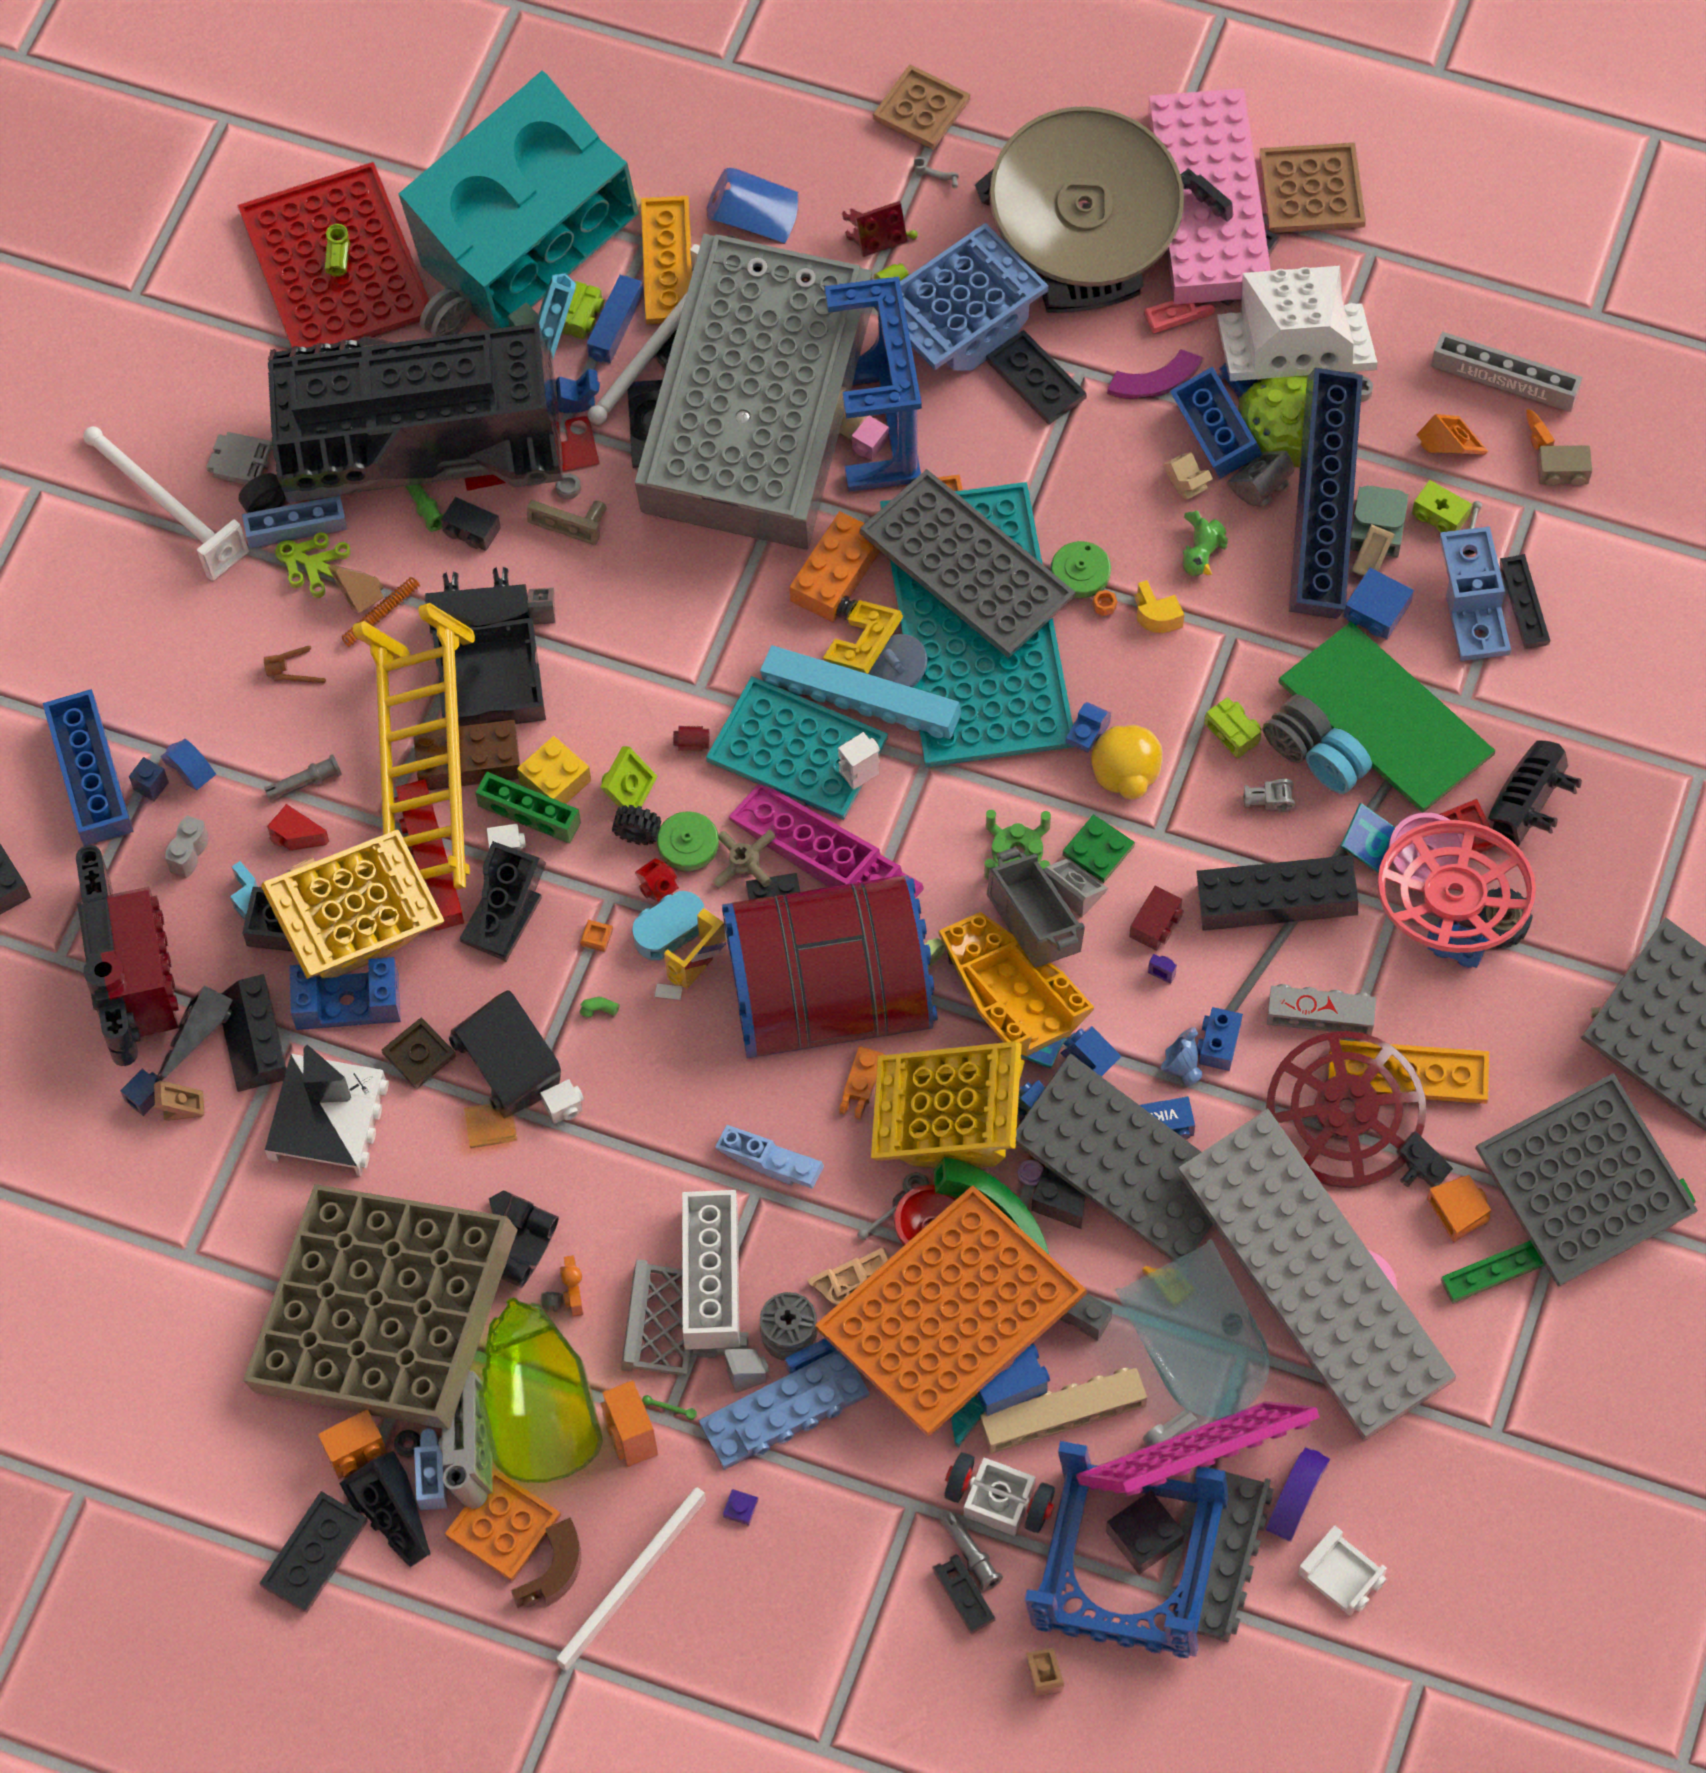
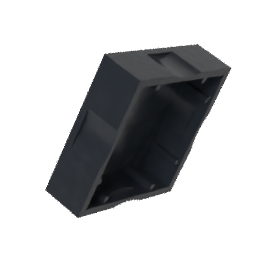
[432,618,546,727]

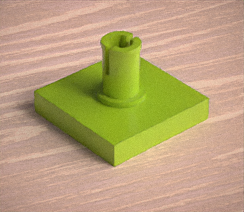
[600,746,658,808]

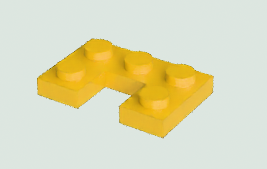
[823,600,903,674]

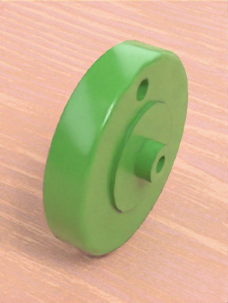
[1051,541,1111,598]
[657,811,719,871]

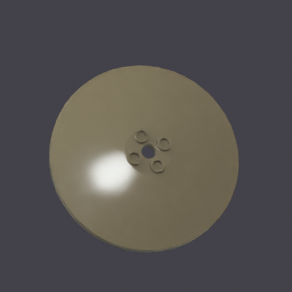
[990,107,1184,286]

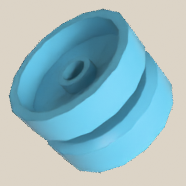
[1306,728,1372,794]

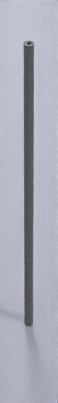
[1225,780,1393,1012]

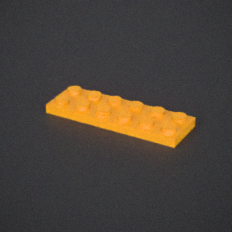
[641,195,692,324]
[1328,1040,1489,1104]

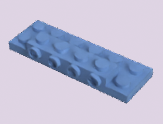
[699,1350,869,1470]

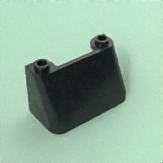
[449,990,561,1119]

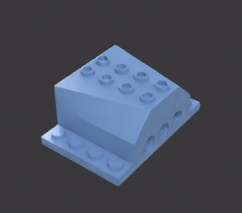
[874,223,1048,370]

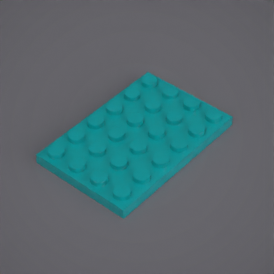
[706,676,888,820]

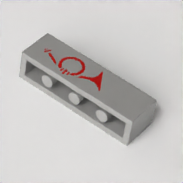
[1267,984,1376,1036]

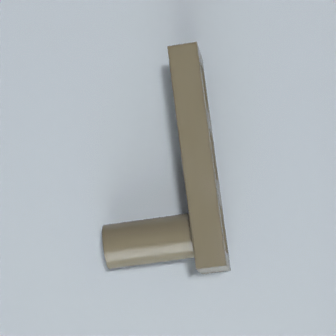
[527,500,607,546]

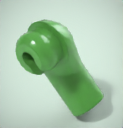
[579,996,620,1018]

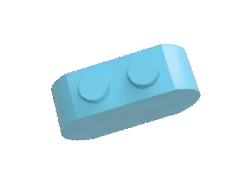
[633,891,705,961]

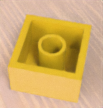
[517,735,592,804]

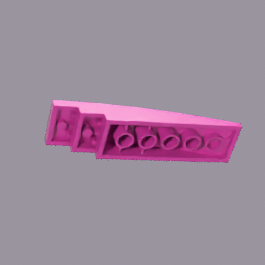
[729,784,924,899]

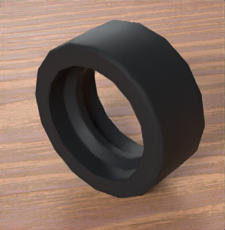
[238,473,286,513]

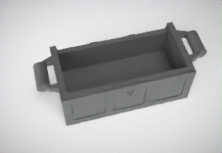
[987,847,1085,968]

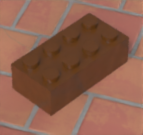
[413,720,520,790]

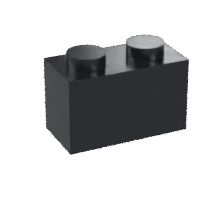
[441,496,501,551]

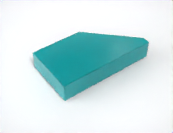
[951,1396,985,1448]

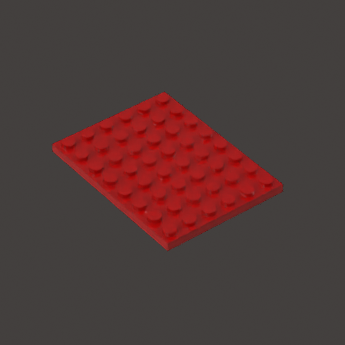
[238,162,430,348]

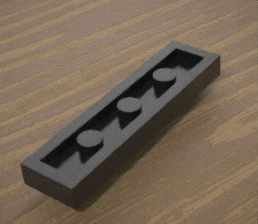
[1499,554,1550,649]

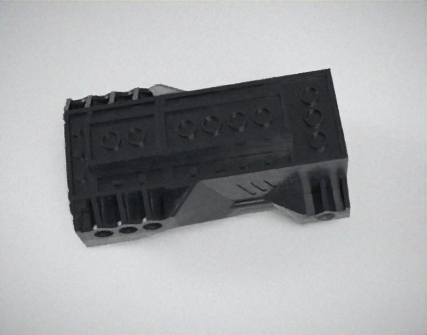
[268,323,563,502]

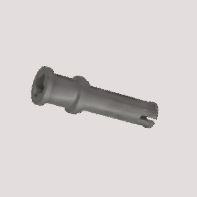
[264,754,342,802]
[940,1512,1003,1591]

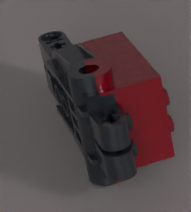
[76,845,179,1066]

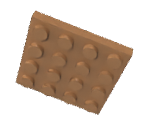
[1259,142,1366,233]

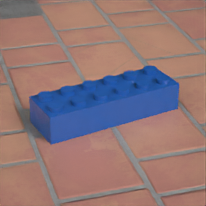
[43,689,133,846]

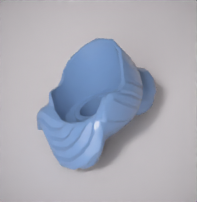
[1161,1027,1202,1086]

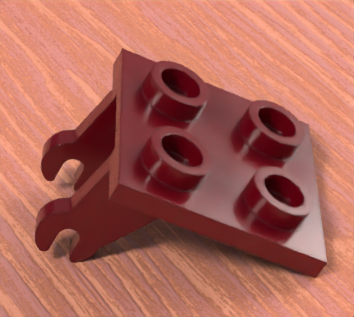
[842,201,908,257]

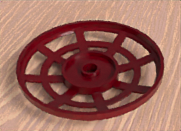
[1266,1031,1426,1188]

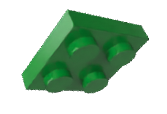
[1062,814,1135,883]

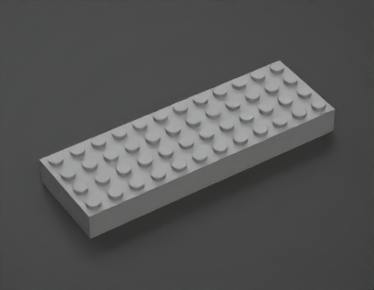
[1179,1109,1456,1441]

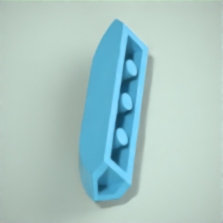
[536,273,576,359]

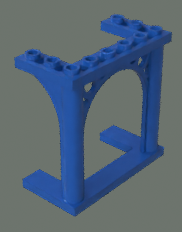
[825,277,922,492]
[1025,1441,1229,1658]

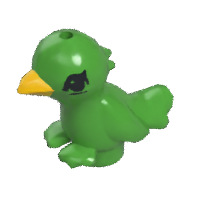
[1183,511,1228,576]

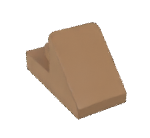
[154,1080,204,1121]
[1026,1648,1064,1697]

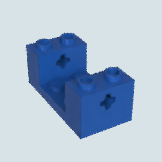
[289,957,401,1030]
[1017,1026,1121,1121]

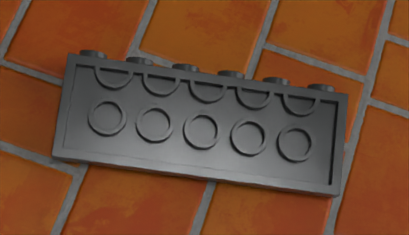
[1173,1468,1274,1642]

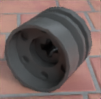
[1262,694,1332,763]
[760,1292,818,1361]

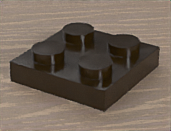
[381,1017,456,1089]

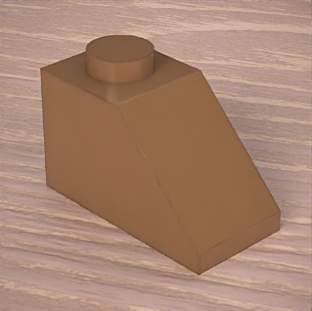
[328,564,384,613]

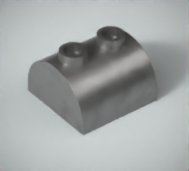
[1227,451,1294,506]

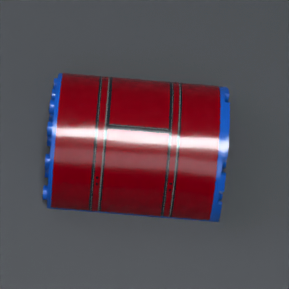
[721,875,938,1058]

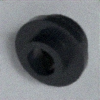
[394,1430,421,1457]

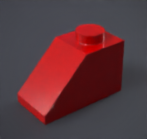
[267,804,330,851]

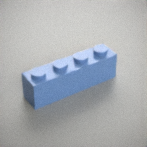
[242,496,347,548]

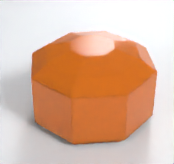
[1092,590,1118,616]

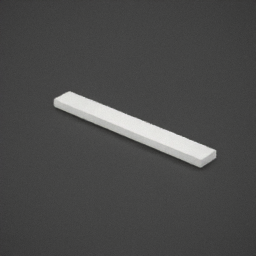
[557,1487,706,1672]

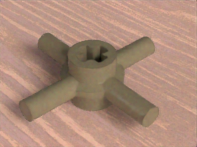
[713,829,776,888]

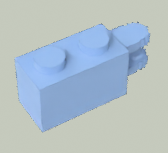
[414,1428,447,1510]

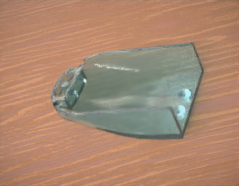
[1115,1239,1270,1417]

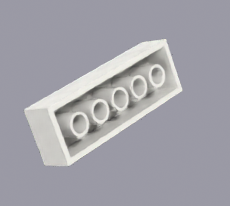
[682,1190,740,1350]

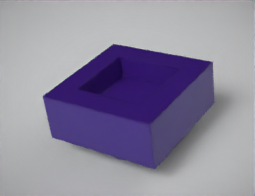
[1148,954,1177,984]
[723,1489,758,1525]

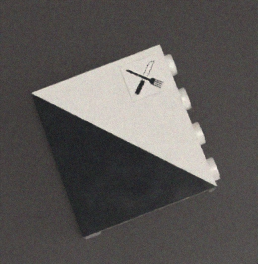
[265,1054,389,1176]

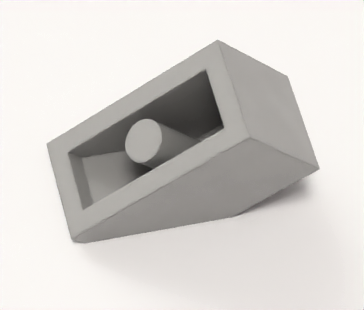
[724,1349,769,1393]

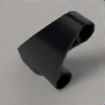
[489,1190,559,1288]

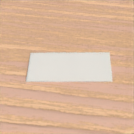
[655,984,683,1000]

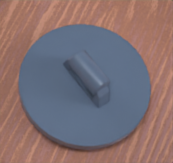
[868,634,927,687]

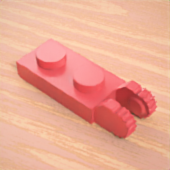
[1144,300,1216,334]

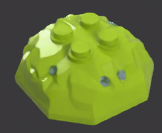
[1238,375,1309,467]

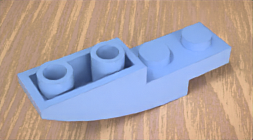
[715,1125,824,1189]

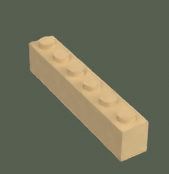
[980,1368,1147,1454]

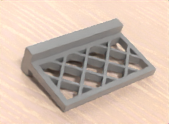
[621,1259,690,1376]

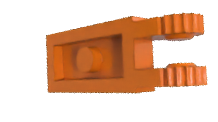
[839,1046,884,1119]

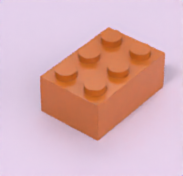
[600,1380,658,1467]

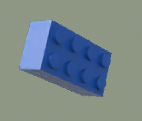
[1170,366,1263,479]

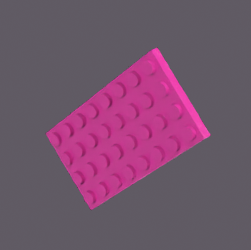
[1076,1401,1319,1496]

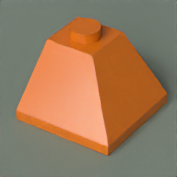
[1416,414,1488,455]

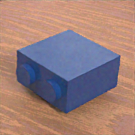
[1343,567,1414,640]

